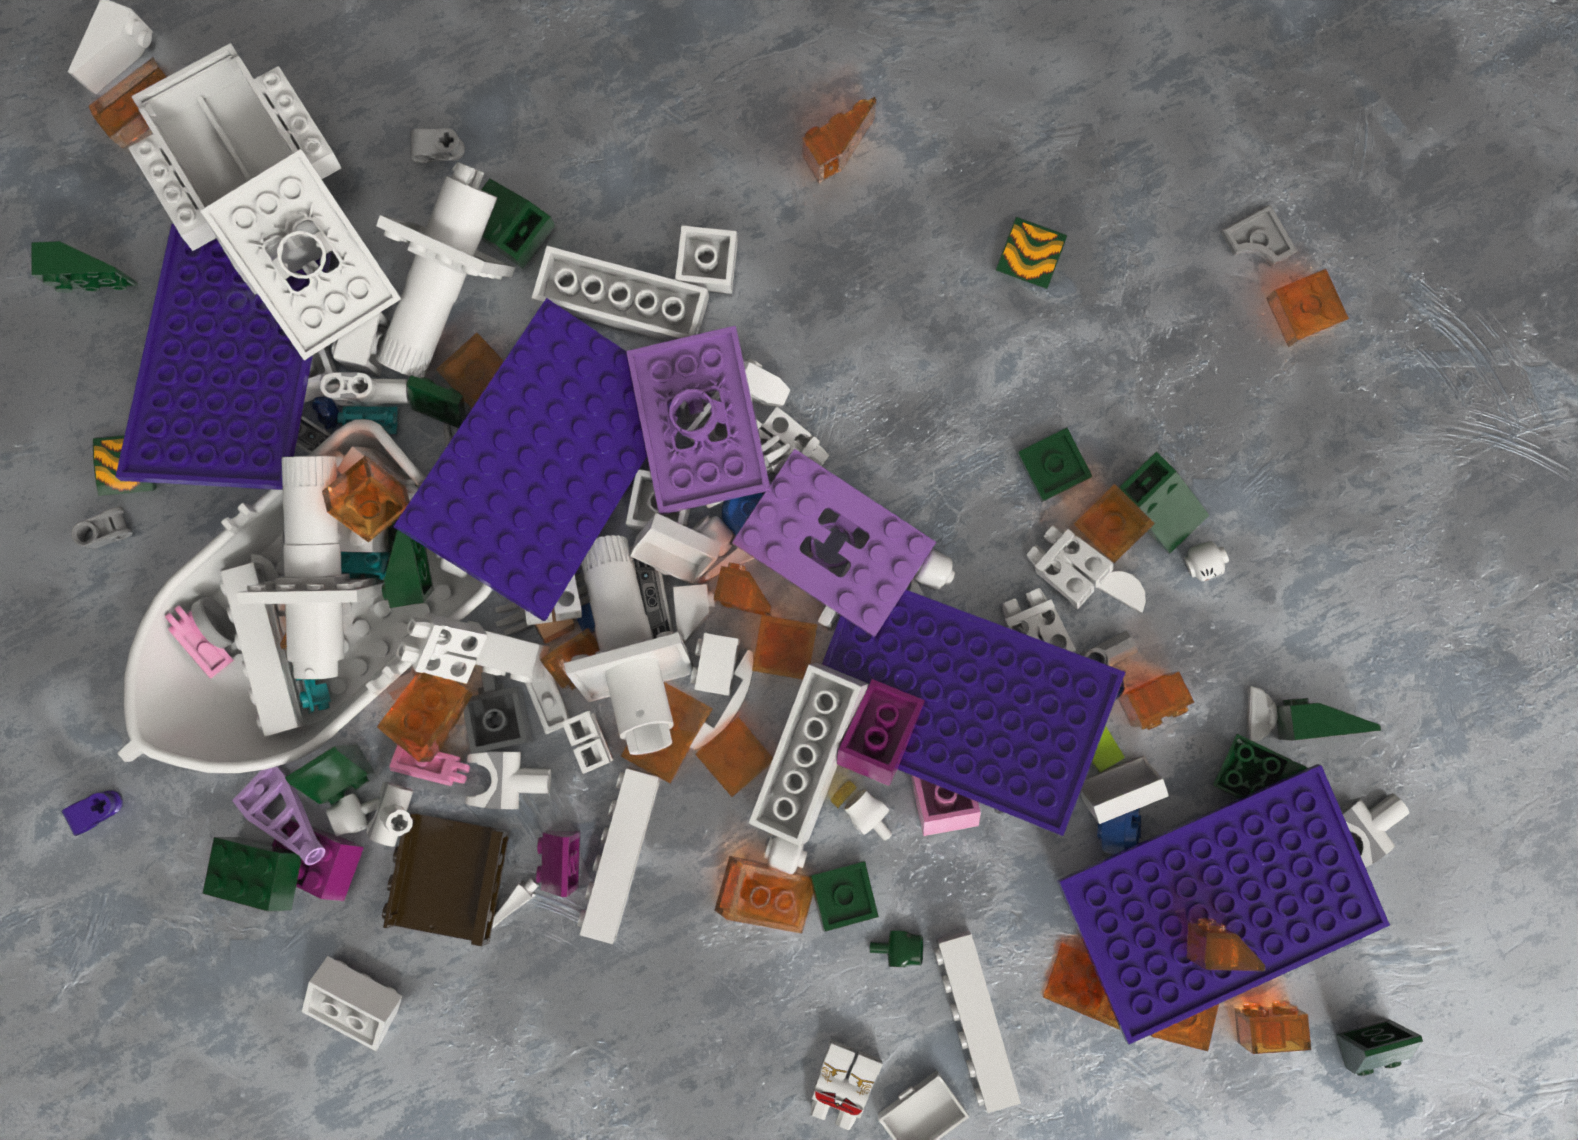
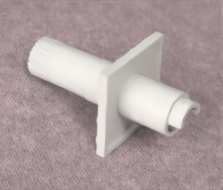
[376,162,516,378]
[237,456,383,679]
[564,535,694,755]

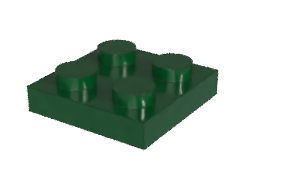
[406,375,466,428]
[1016,428,1093,502]
[809,861,879,932]

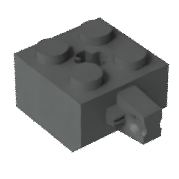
[462,672,533,754]

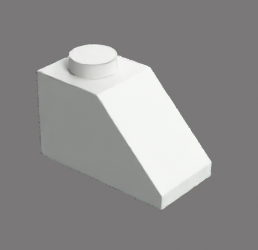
[673,584,715,644]

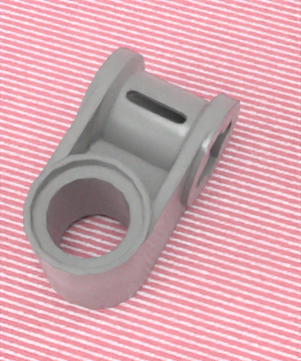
[410,128,465,163]
[71,507,133,549]

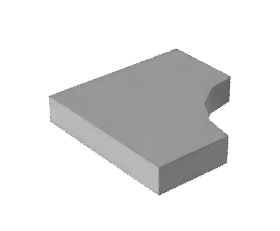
[1220,204,1297,266]

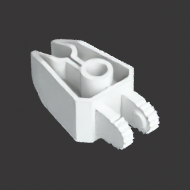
[744,359,790,407]

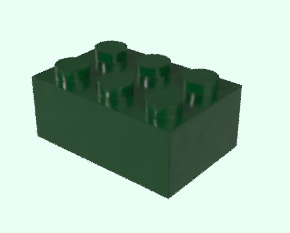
[202,837,302,912]

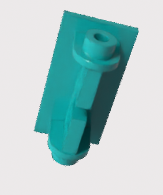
[338,406,398,434]
[341,551,390,580]
[292,665,331,714]

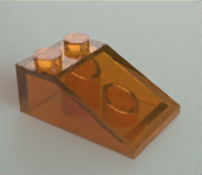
[377,672,473,762]
[621,682,713,784]
[714,856,813,934]

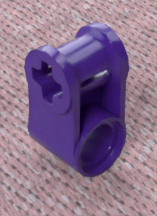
[61,790,123,836]

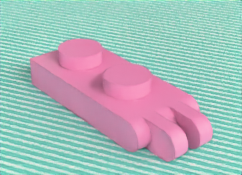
[165,606,234,679]
[389,741,470,786]

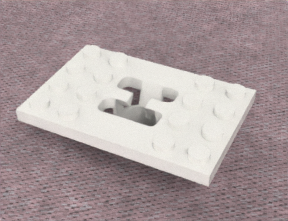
[200,149,401,360]

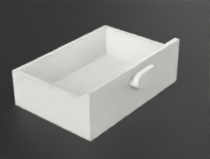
[630,513,721,585]
[1080,755,1169,824]
[877,1070,969,1140]

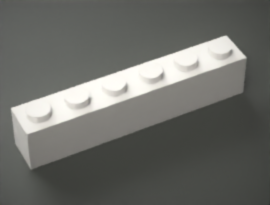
[220,562,306,737]
[577,768,661,944]
[934,930,1021,1113]

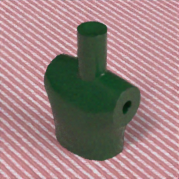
[870,930,924,968]

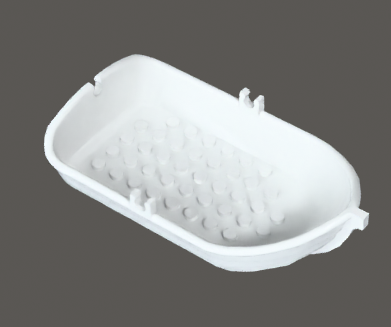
[117,419,493,773]

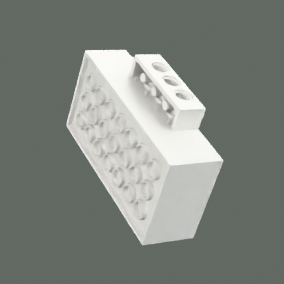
[128,43,341,294]

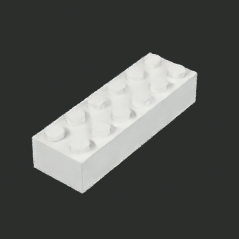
[531,246,709,341]
[749,663,869,846]

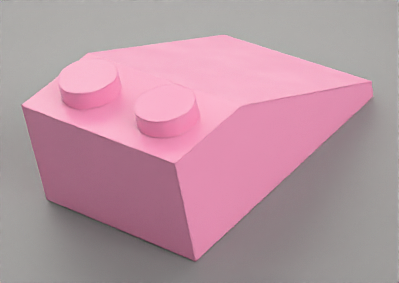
[911,775,981,836]

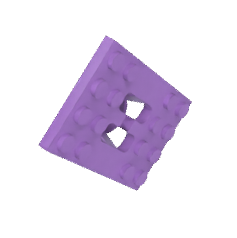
[626,326,771,515]
[732,449,936,637]

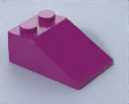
[837,679,925,786]
[536,831,581,897]

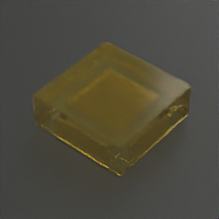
[830,780,857,808]

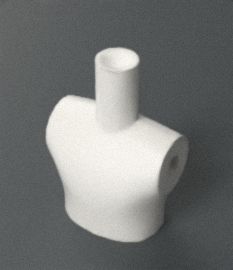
[844,789,892,841]
[326,794,379,836]

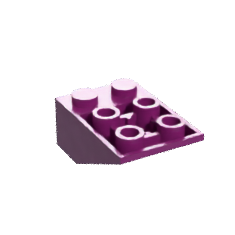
[272,819,364,901]

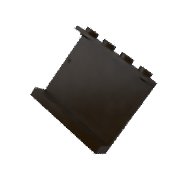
[382,813,510,947]

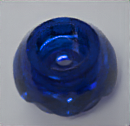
[312,397,339,429]

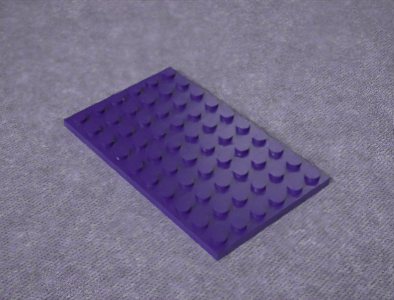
[115,224,332,490]
[394,298,672,621]
[822,590,1126,836]
[1057,764,1390,1045]

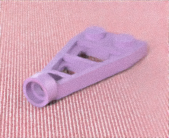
[232,765,325,865]

